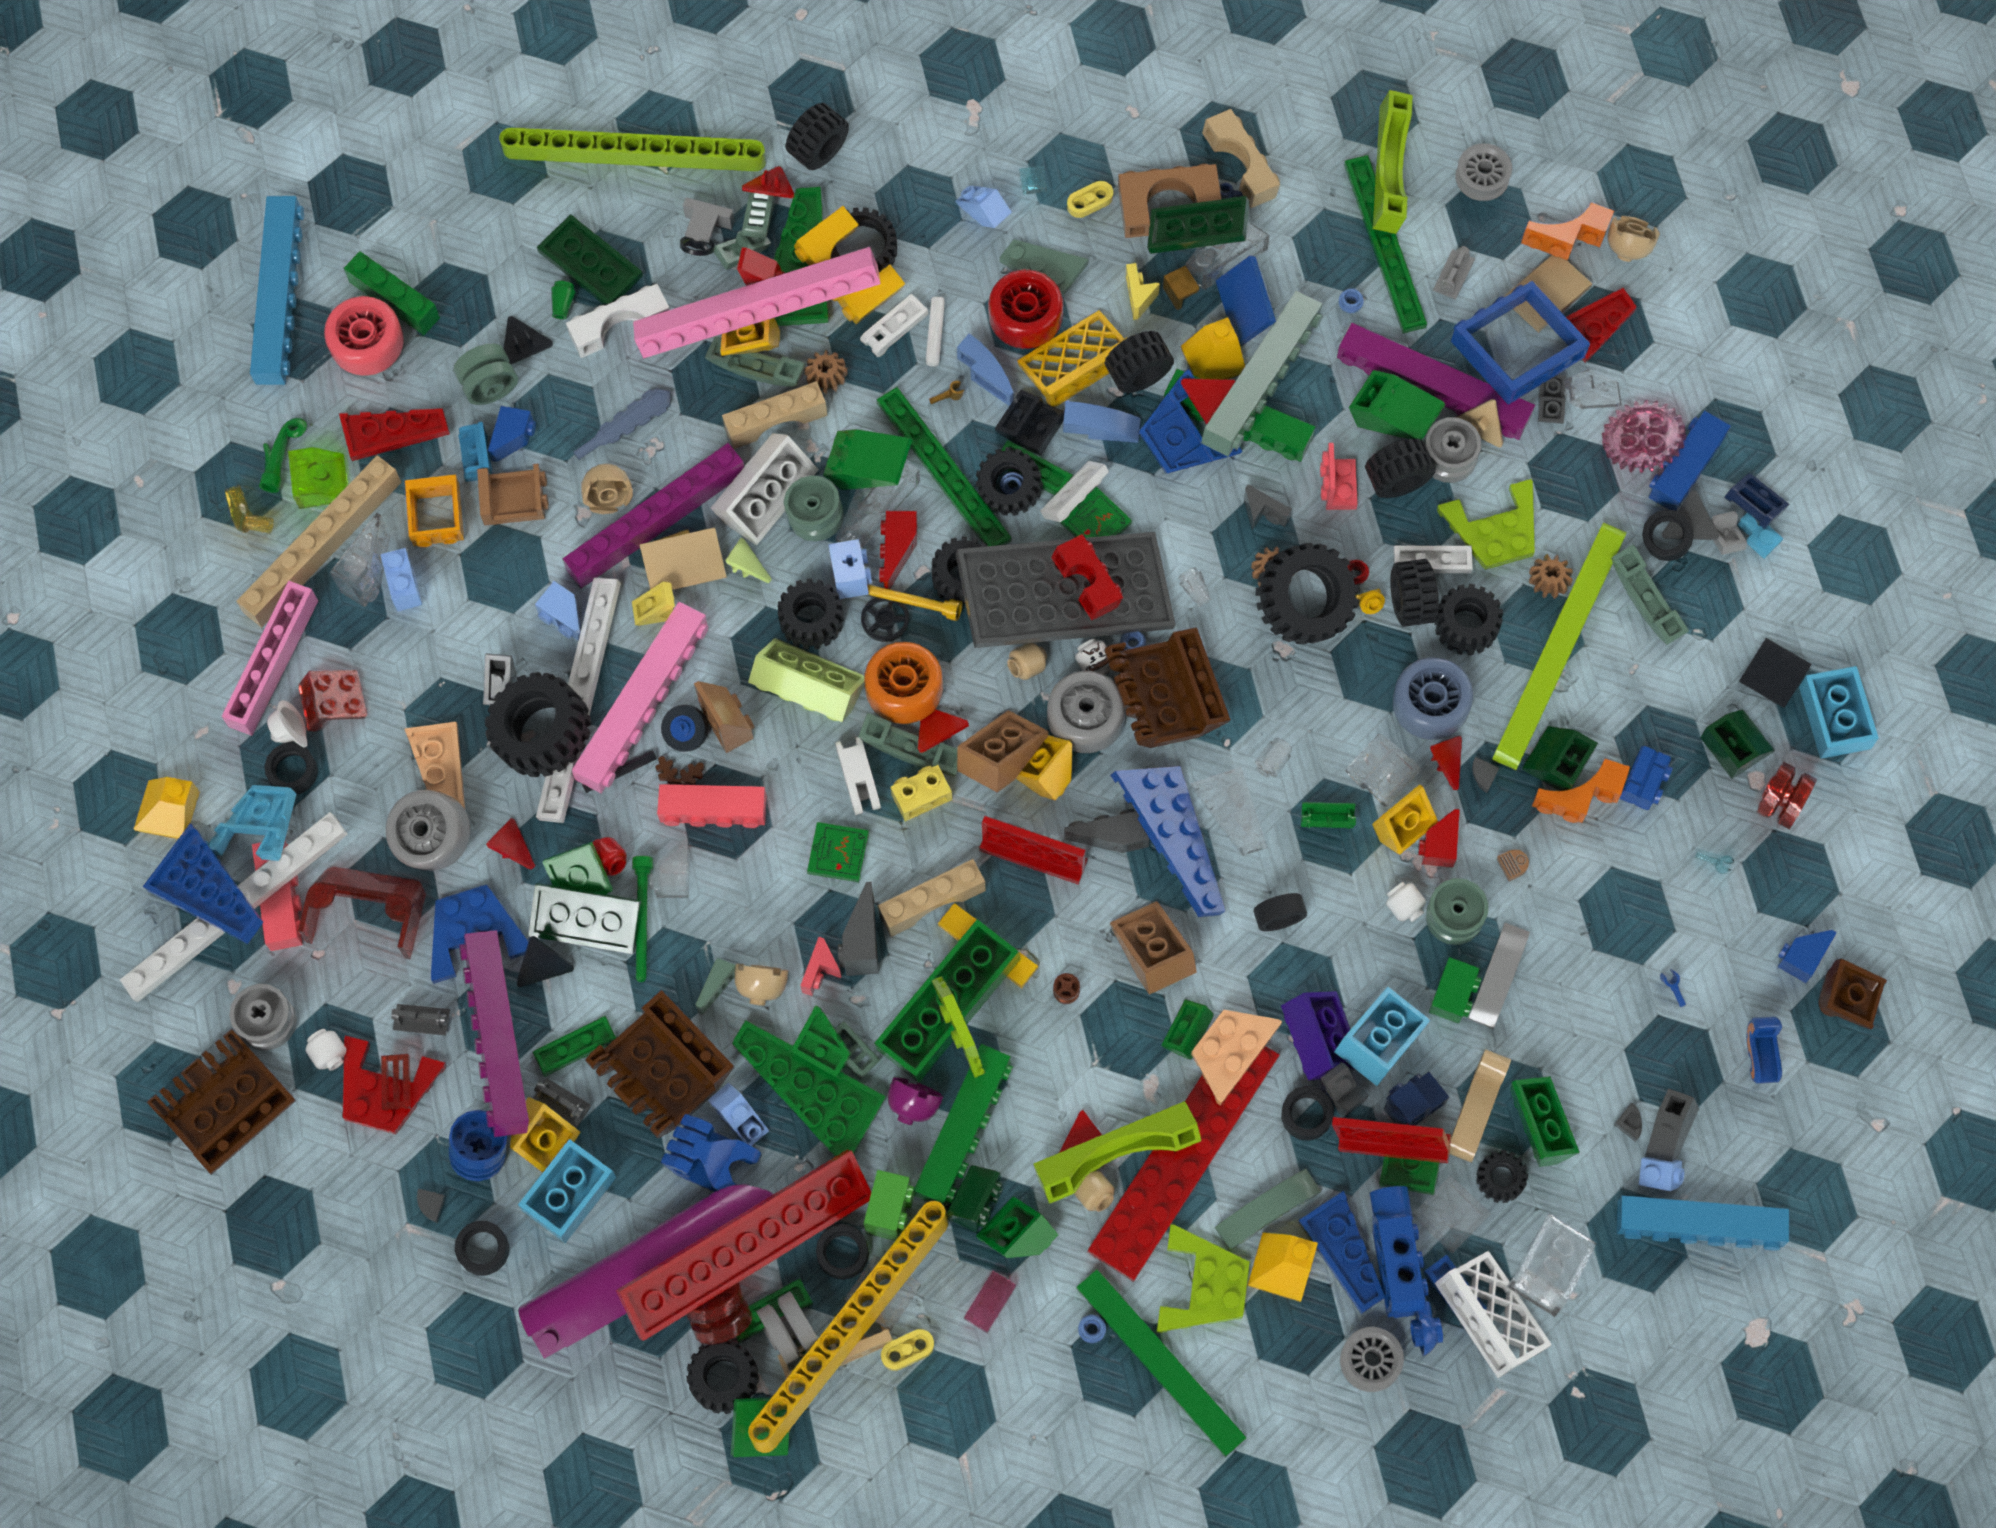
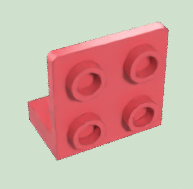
[1320,443,1357,510]

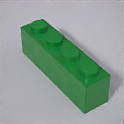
[343,251,440,335]

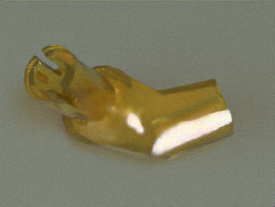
[224,485,274,534]

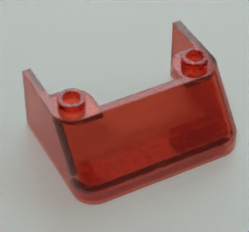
[298,867,426,959]

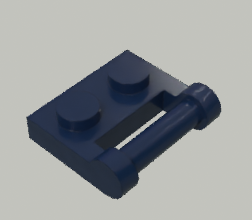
[1724,473,1789,530]

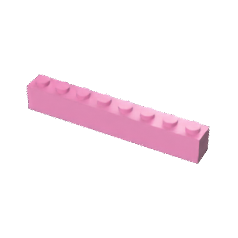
[572,602,708,794]

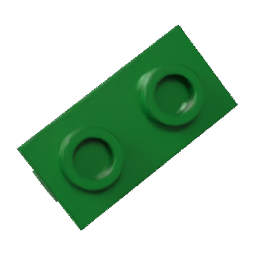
[1301,802,1356,829]

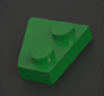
[790,1005,851,1078]

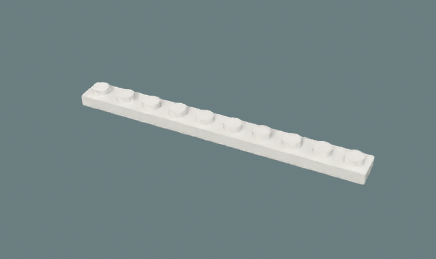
[536,578,621,823]
[120,812,348,1002]

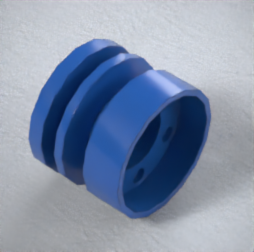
[449,1110,508,1181]

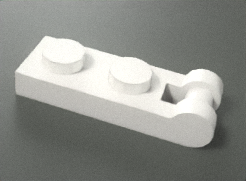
[860,294,929,357]

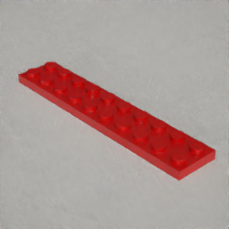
[1087,1046,1280,1282]
[615,1149,872,1341]

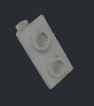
[1433,246,1475,300]

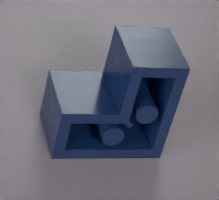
[1384,1072,1449,1126]

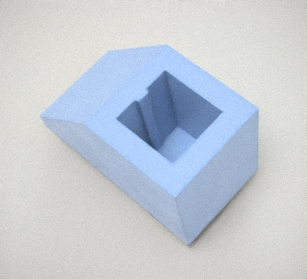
[955,185,1012,228]
[535,581,581,641]
[708,1083,769,1146]

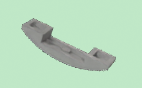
[1468,923,1530,1029]

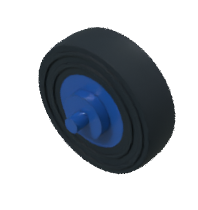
[661,705,709,752]

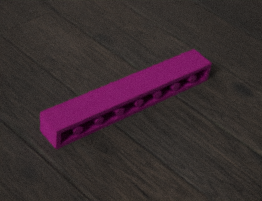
[1337,323,1535,440]
[562,443,744,589]
[459,930,529,1137]

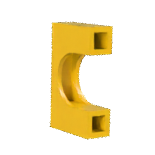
[794,206,905,325]

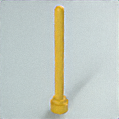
[867,584,962,621]

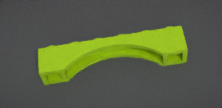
[1373,90,1413,234]
[1033,1101,1201,1204]

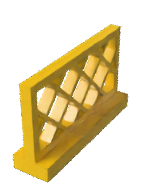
[1017,310,1127,407]

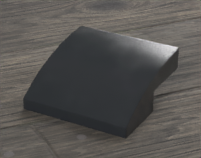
[995,389,1065,456]
[1739,638,1812,708]

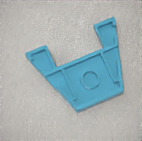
[206,785,296,861]

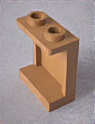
[477,463,549,526]

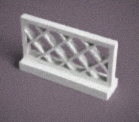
[1435,1251,1552,1378]

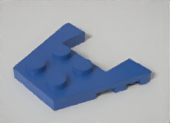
[1138,369,1243,474]
[431,884,528,984]

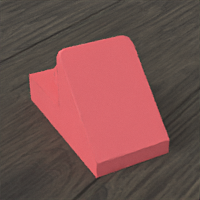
[800,937,841,996]

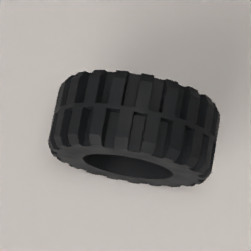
[1255,543,1360,645]
[485,672,591,777]

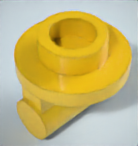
[1355,589,1385,614]

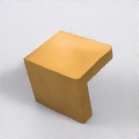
[1163,265,1199,310]

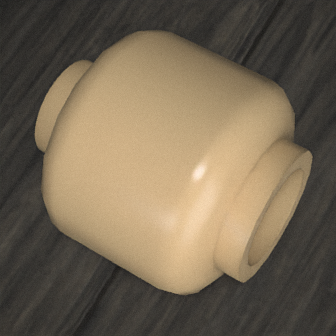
[1007,643,1047,680]
[1074,1171,1114,1212]

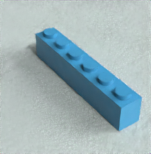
[1617,1195,1789,1251]

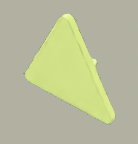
[725,538,772,583]

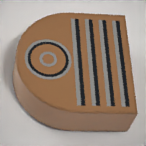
[1497,850,1529,882]

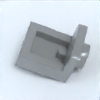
[1712,511,1747,555]

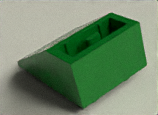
[1348,370,1445,440]

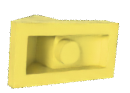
[1126,263,1160,320]
[632,582,675,626]

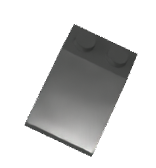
[838,881,879,976]

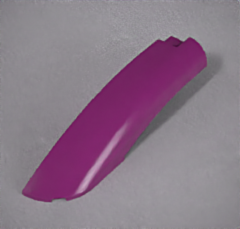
[518,1184,773,1359]

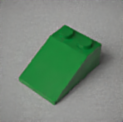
[823,429,912,490]

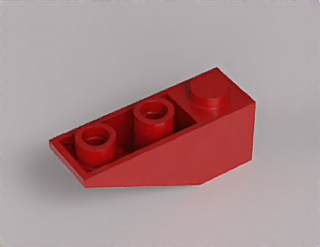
[879,511,917,589]

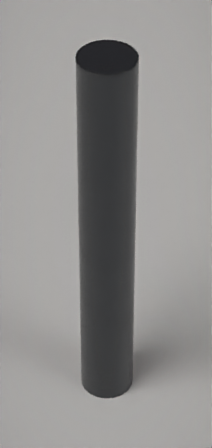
[582,750,657,793]

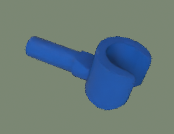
[1660,969,1686,1007]

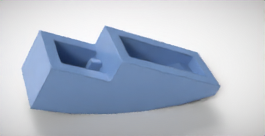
[957,333,1013,406]
[1063,401,1140,443]

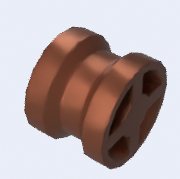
[1053,973,1080,1005]

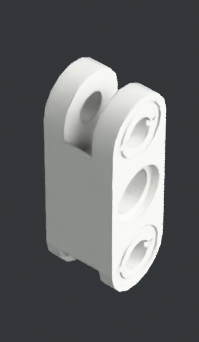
[835,736,881,815]

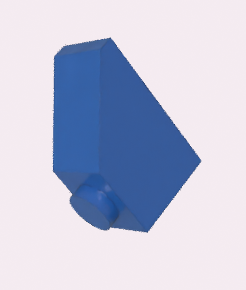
[488,406,536,462]
[1778,930,1837,983]

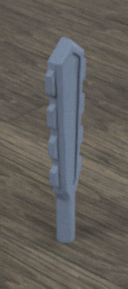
[573,388,671,460]

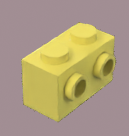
[891,765,952,822]

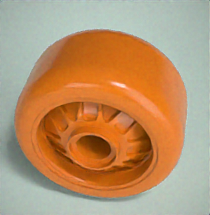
[864,642,943,724]

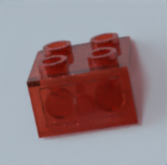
[298,670,367,731]

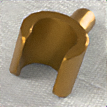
[929,381,964,404]

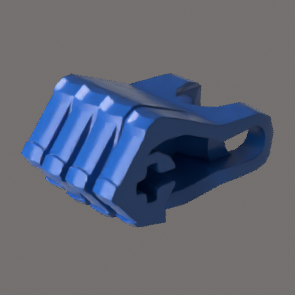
[661,1114,762,1192]

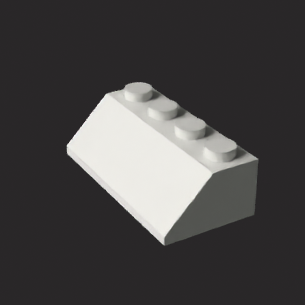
[711,433,819,545]

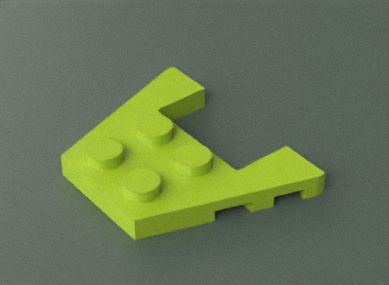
[1437,479,1535,570]
[932,976,985,1078]
[1157,1224,1250,1333]

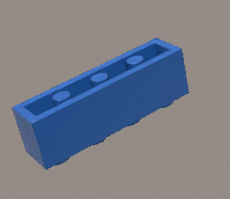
[1648,410,1731,511]

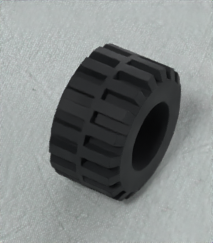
[785,103,849,171]
[1104,331,1174,393]
[1365,439,1436,498]
[976,447,1043,516]
[931,536,987,604]
[1390,559,1439,627]
[777,579,844,650]
[1434,584,1503,655]
[686,1338,759,1414]

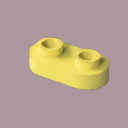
[1067,181,1113,218]
[881,1329,934,1371]

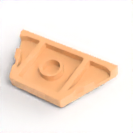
[1191,1010,1282,1106]

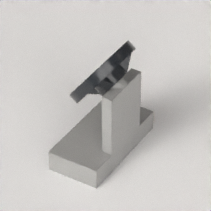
[680,197,735,256]

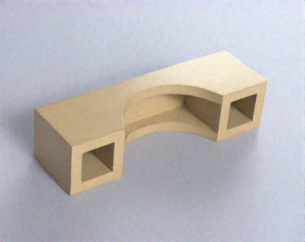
[1202,109,1280,208]
[722,381,827,449]
[878,859,986,937]

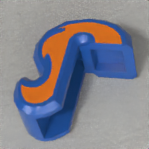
[1746,1017,1782,1084]

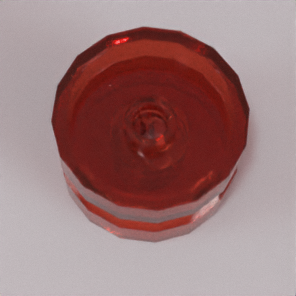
[1756,762,1817,829]
[686,1282,753,1344]

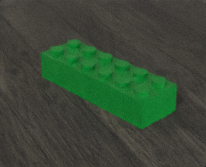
[874,919,1021,1083]

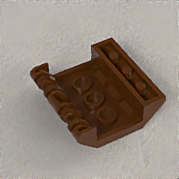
[1104,627,1231,748]
[585,990,734,1138]
[147,1029,296,1175]

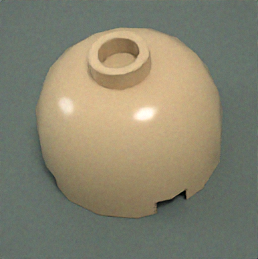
[1608,216,1660,262]
[581,464,633,514]
[735,963,789,1006]

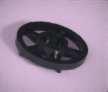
[861,597,909,642]

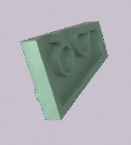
[1000,239,1089,297]

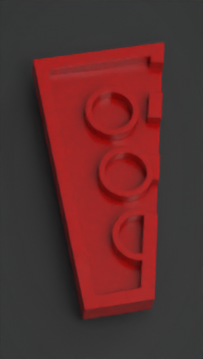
[339,408,450,461]

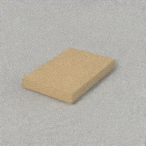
[1504,255,1592,333]
[640,527,727,590]

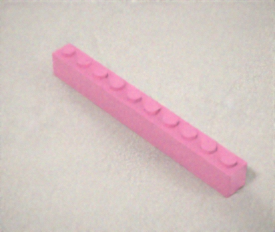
[633,247,881,359]

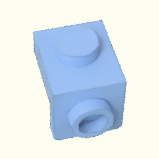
[1639,1157,1685,1191]

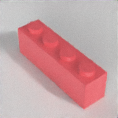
[657,784,767,828]
[252,841,305,951]

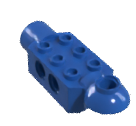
[1369,1186,1443,1356]

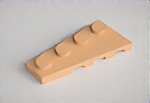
[405,722,466,811]

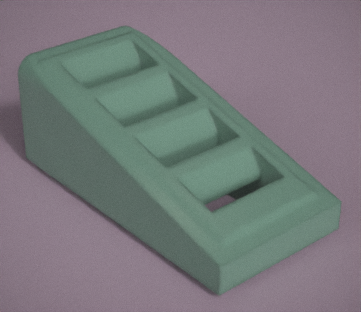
[742,192,775,238]
[695,958,736,1015]
[835,1021,880,1079]

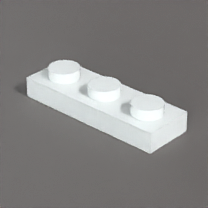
[1040,461,1109,522]
[1393,546,1473,573]

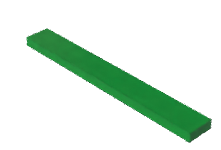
[1344,155,1427,334]
[876,387,1012,546]
[1076,1269,1247,1458]

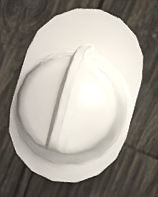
[267,700,307,747]

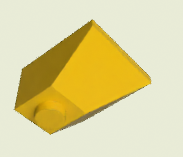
[1181,317,1245,380]
[720,318,780,356]
[1016,735,1072,801]
[134,777,200,839]
[1372,784,1438,855]
[510,1097,581,1173]
[1247,1232,1318,1302]

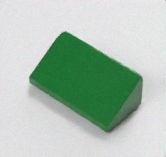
[1161,999,1214,1060]

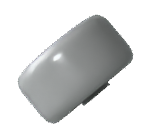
[1047,671,1126,753]
[386,790,470,871]

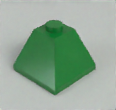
[976,1196,1059,1258]

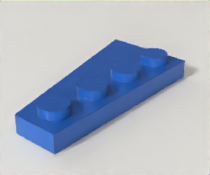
[1298,1191,1385,1314]

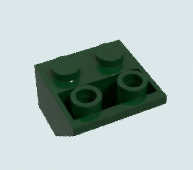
[1700,709,1775,779]
[1522,726,1598,791]
[947,1165,1003,1233]

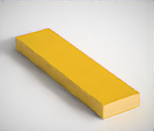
[938,903,1038,989]

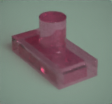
[964,1271,1017,1334]

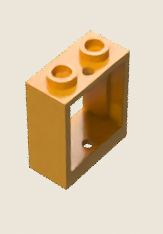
[405,474,464,547]

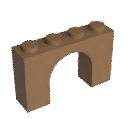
[1118,164,1221,238]

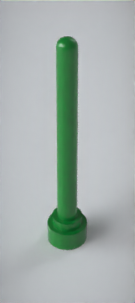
[632,856,653,982]

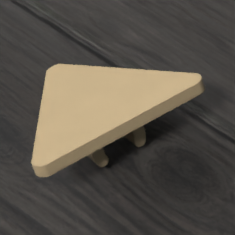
[1455,399,1503,448]

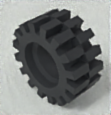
[1476,1150,1528,1203]

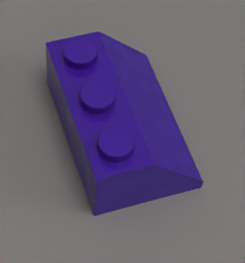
[1281,991,1356,1081]

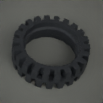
[831,207,897,272]

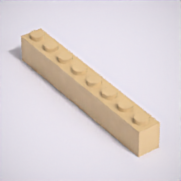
[236,455,401,628]

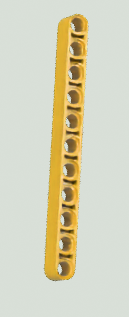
[748,1201,948,1453]

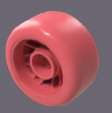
[324,296,404,376]

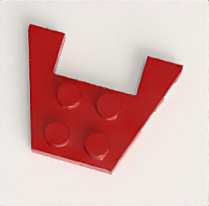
[343,1035,447,1135]

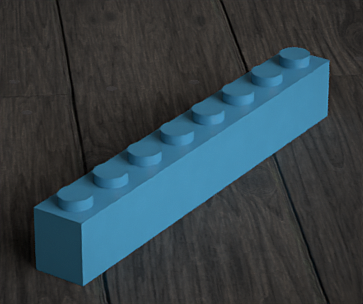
[250,196,304,385]

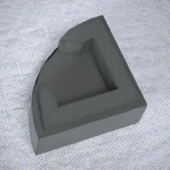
[1472,757,1499,793]
[1614,1103,1642,1142]
[417,1188,446,1223]

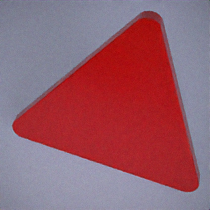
[742,166,794,199]
[1181,378,1236,425]
[918,709,969,753]
[1430,736,1462,790]
[486,818,535,870]

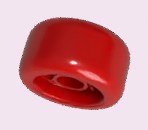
[988,269,1063,349]

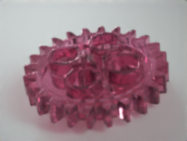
[1602,400,1686,473]

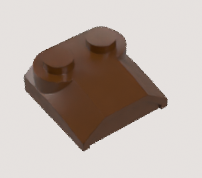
[1819,958,1887,1030]

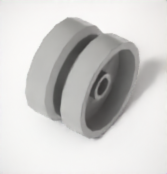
[1424,417,1481,483]
[229,984,297,1050]
[756,1292,818,1365]

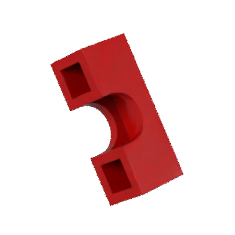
[1051,534,1123,621]

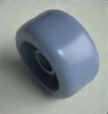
[1392,657,1473,740]

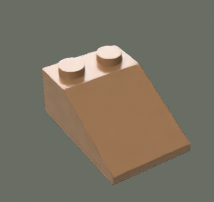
[694,681,755,753]
[957,710,1049,793]
[1110,901,1197,995]

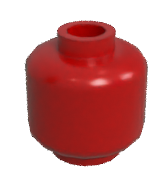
[592,837,627,876]

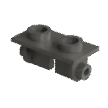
[391,1004,450,1036]
[532,1078,592,1128]

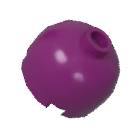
[888,1076,943,1125]

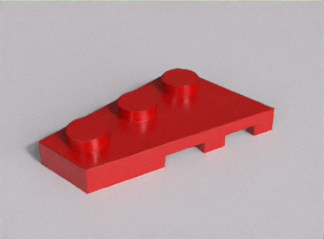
[1566,288,1637,363]

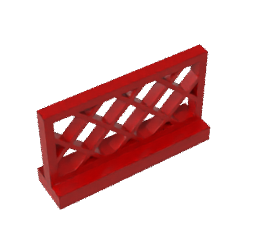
[979,816,1088,885]
[1332,1117,1452,1163]

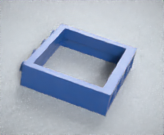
[1451,281,1590,405]

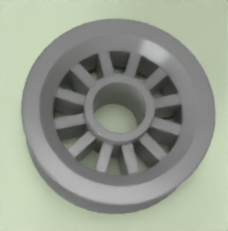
[1455,144,1512,201]
[1340,1327,1404,1392]

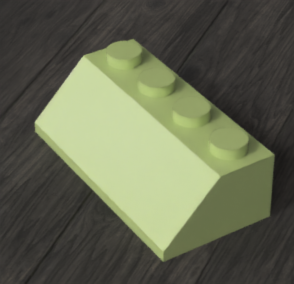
[748,638,865,722]

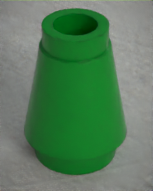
[551,281,576,320]

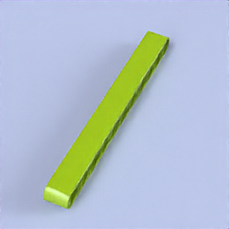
[499,128,767,172]
[1492,522,1627,770]

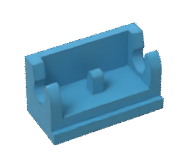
[458,422,493,482]

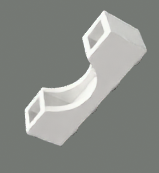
[566,284,670,358]

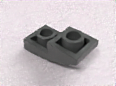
[1538,375,1566,424]

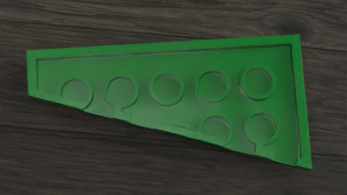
[774,187,829,326]
[732,1020,886,1157]

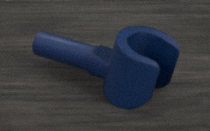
[1220,182,1243,199]

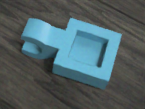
[1737,513,1783,559]

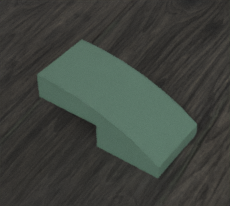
[713,225,771,270]

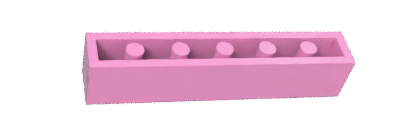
[221,581,318,736]

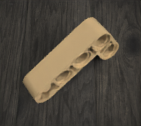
[1450,1049,1511,1163]

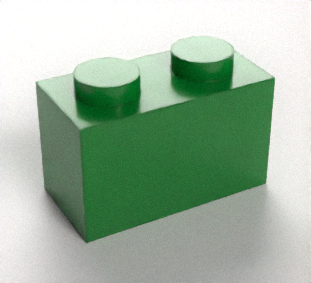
[1428,957,1482,1024]

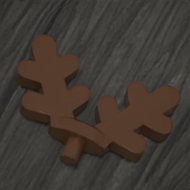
[655,756,704,785]

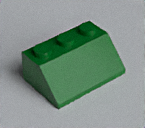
[1510,1076,1580,1167]

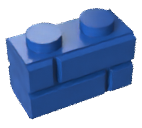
[1620,746,1673,810]

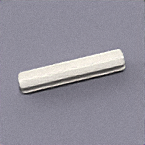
[926,297,945,367]

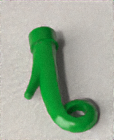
[259,418,307,493]

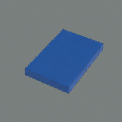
[1216,256,1276,346]

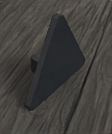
[504,316,553,364]
[516,936,574,987]

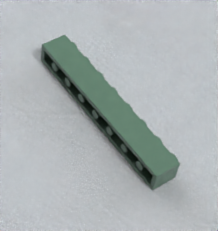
[1201,291,1323,456]

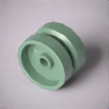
[453,343,518,405]
[783,475,844,542]
[1426,878,1489,945]

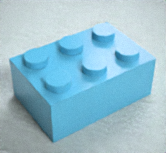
[1799,666,1879,759]
[1334,987,1431,1086]
[518,1139,616,1244]

